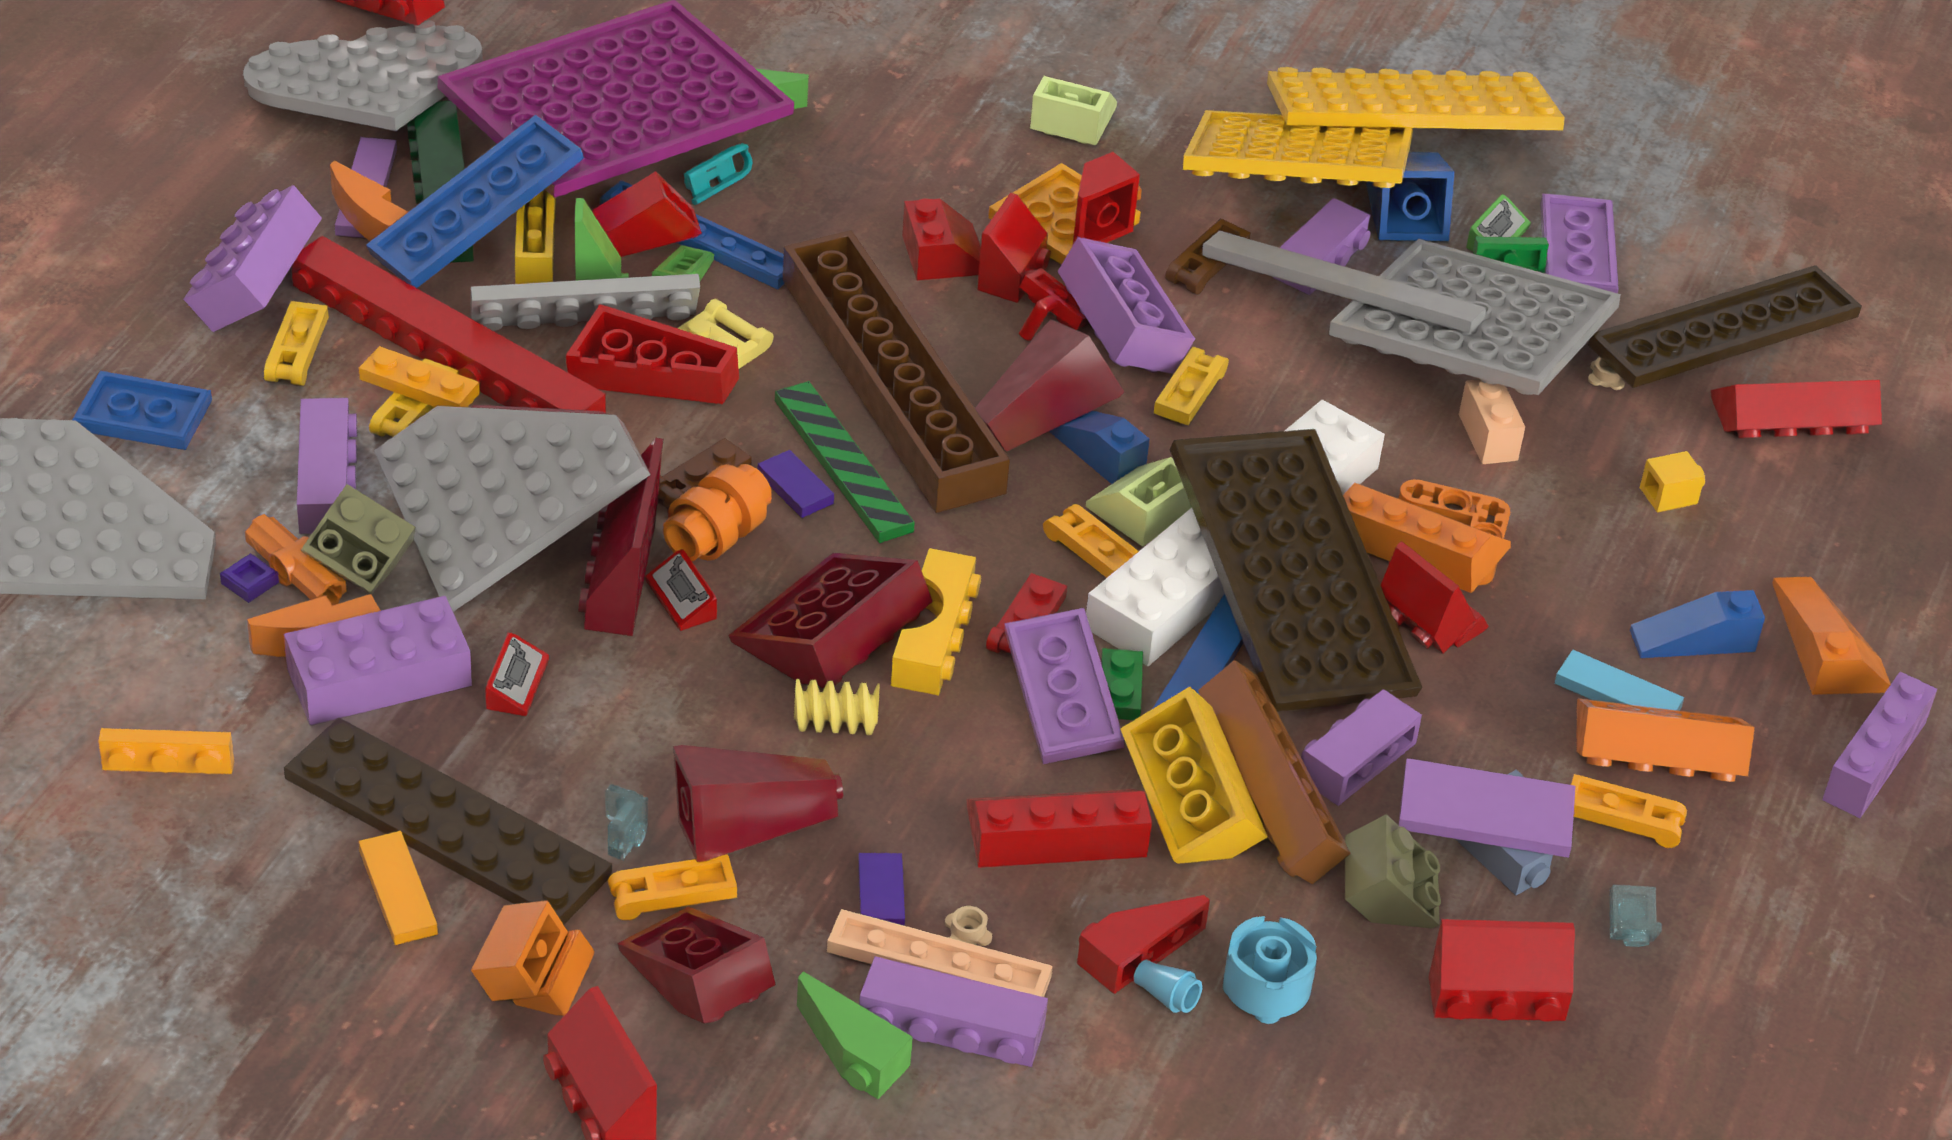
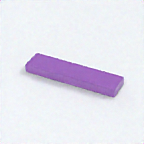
[335,137,397,238]

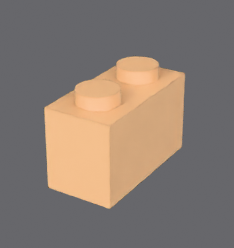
[1459,379,1525,464]

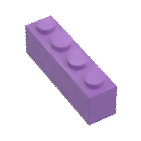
[297,398,357,534]
[1822,672,1937,818]
[859,956,1048,1067]

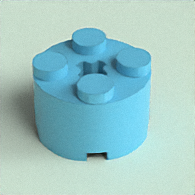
[1223,916,1317,1024]

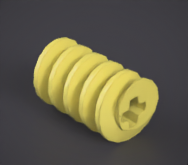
[794,679,880,735]

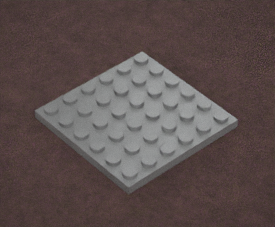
[1329,239,1621,395]

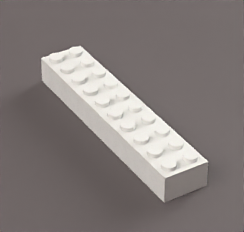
[1086,400,1385,666]

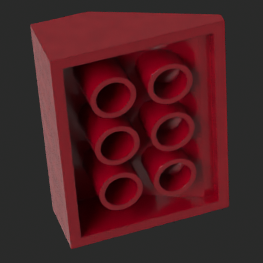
[578,438,664,636]
[728,553,933,688]

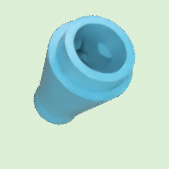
[1134,960,1202,1013]

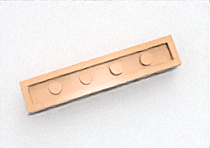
[827,909,1053,997]

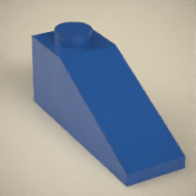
[1049,411,1150,484]
[1630,590,1765,658]

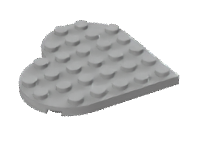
[243,20,483,131]

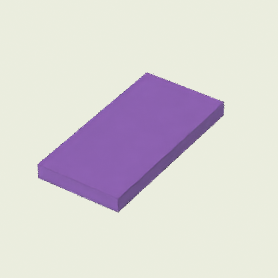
[1540,194,1618,293]
[1005,608,1124,764]
[1398,758,1576,858]

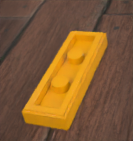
[358,831,438,945]

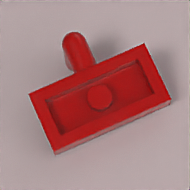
[1019,268,1090,341]

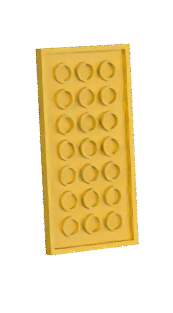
[1267,67,1565,131]

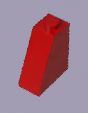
[592,171,702,257]

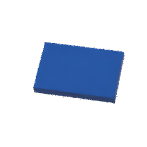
[72,371,212,450]

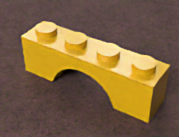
[891,548,981,696]

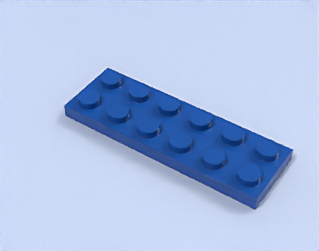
[366,115,584,288]

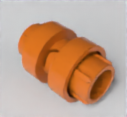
[663,464,772,561]

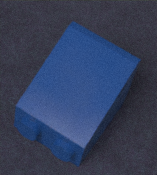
[1366,152,1455,241]

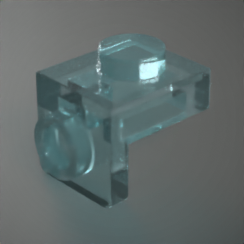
[605,784,648,861]
[1609,885,1662,947]

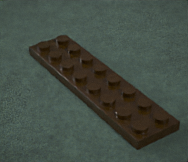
[1588,265,1862,388]
[284,717,612,925]

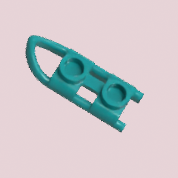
[684,143,753,205]

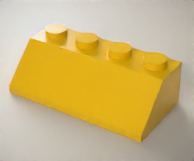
[1120,687,1268,864]

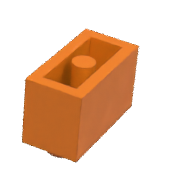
[471,900,568,1001]

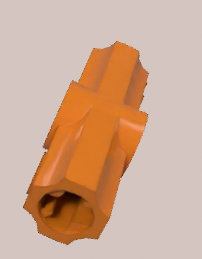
[245,514,347,606]

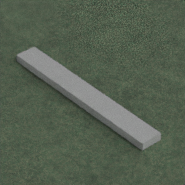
[1202,231,1486,334]

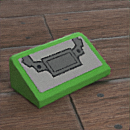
[1466,194,1531,251]

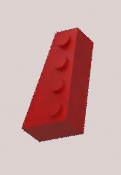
[566,304,739,404]

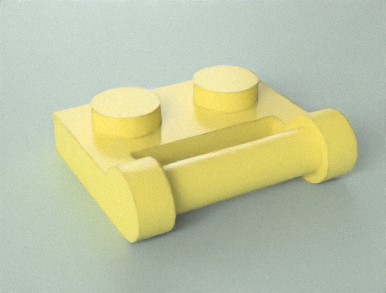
[678,299,774,369]

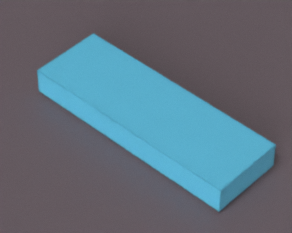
[1554,650,1684,713]

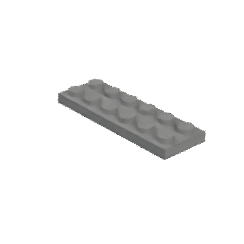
[470,274,700,331]

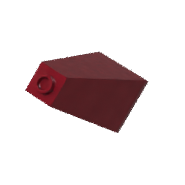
[975,320,1125,452]
[673,745,843,862]

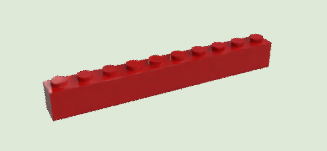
[291,236,606,413]

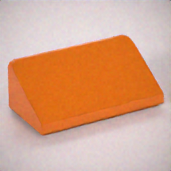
[513,930,594,1016]

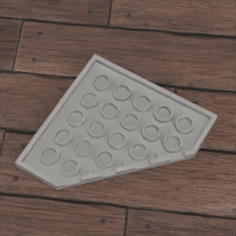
[374,406,651,612]
[0,418,216,599]

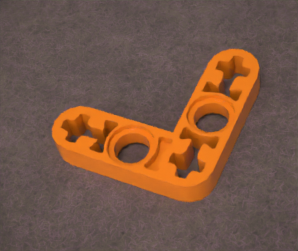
[1398,479,1510,585]

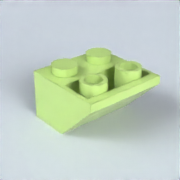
[1030,76,1117,145]
[1086,457,1192,547]

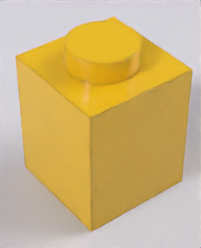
[1639,451,1705,513]

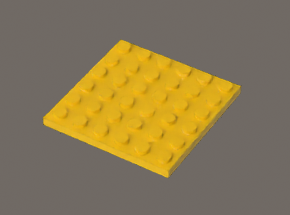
[1183,110,1413,188]

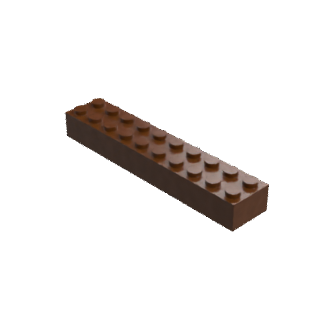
[783,230,1010,513]

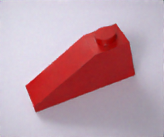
[1077,895,1210,994]

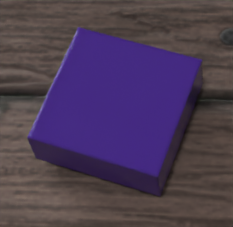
[220,553,279,603]

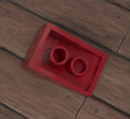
[617,906,776,1024]

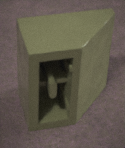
[301,484,416,594]
[1345,814,1441,929]

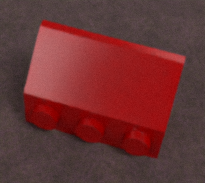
[1428,919,1575,1022]
[543,986,657,1140]

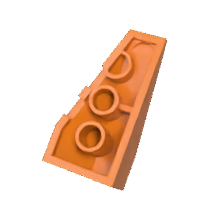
[1772,577,1891,695]

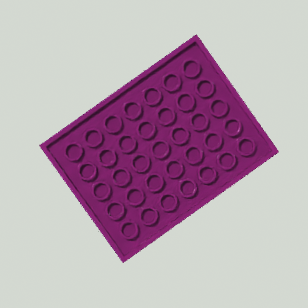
[437,0,794,198]

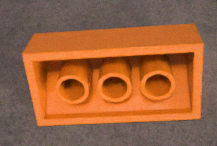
[1343,483,1511,593]
[1577,698,1755,782]

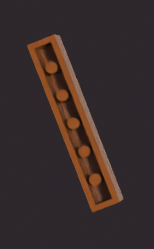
[1198,660,1351,884]

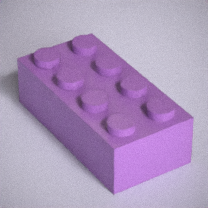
[184,185,322,332]
[1058,237,1195,374]
[284,596,472,725]

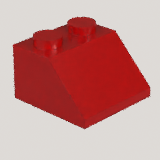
[1072,152,1140,246]
[977,192,1051,303]
[902,198,981,281]
[1380,541,1476,654]

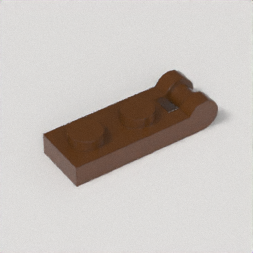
[1165,218,1251,295]
[658,438,752,510]

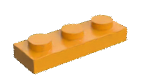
[359,346,480,407]
[98,728,234,774]

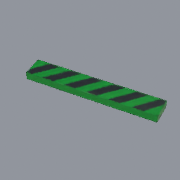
[775,381,915,543]

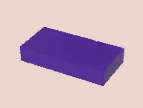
[757,450,834,518]
[858,853,905,926]

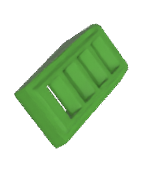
[652,245,714,281]

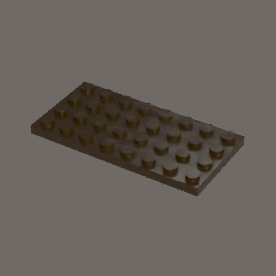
[1169,429,1422,712]

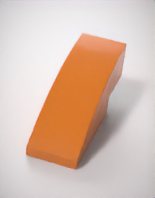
[330,161,408,241]
[247,594,381,657]

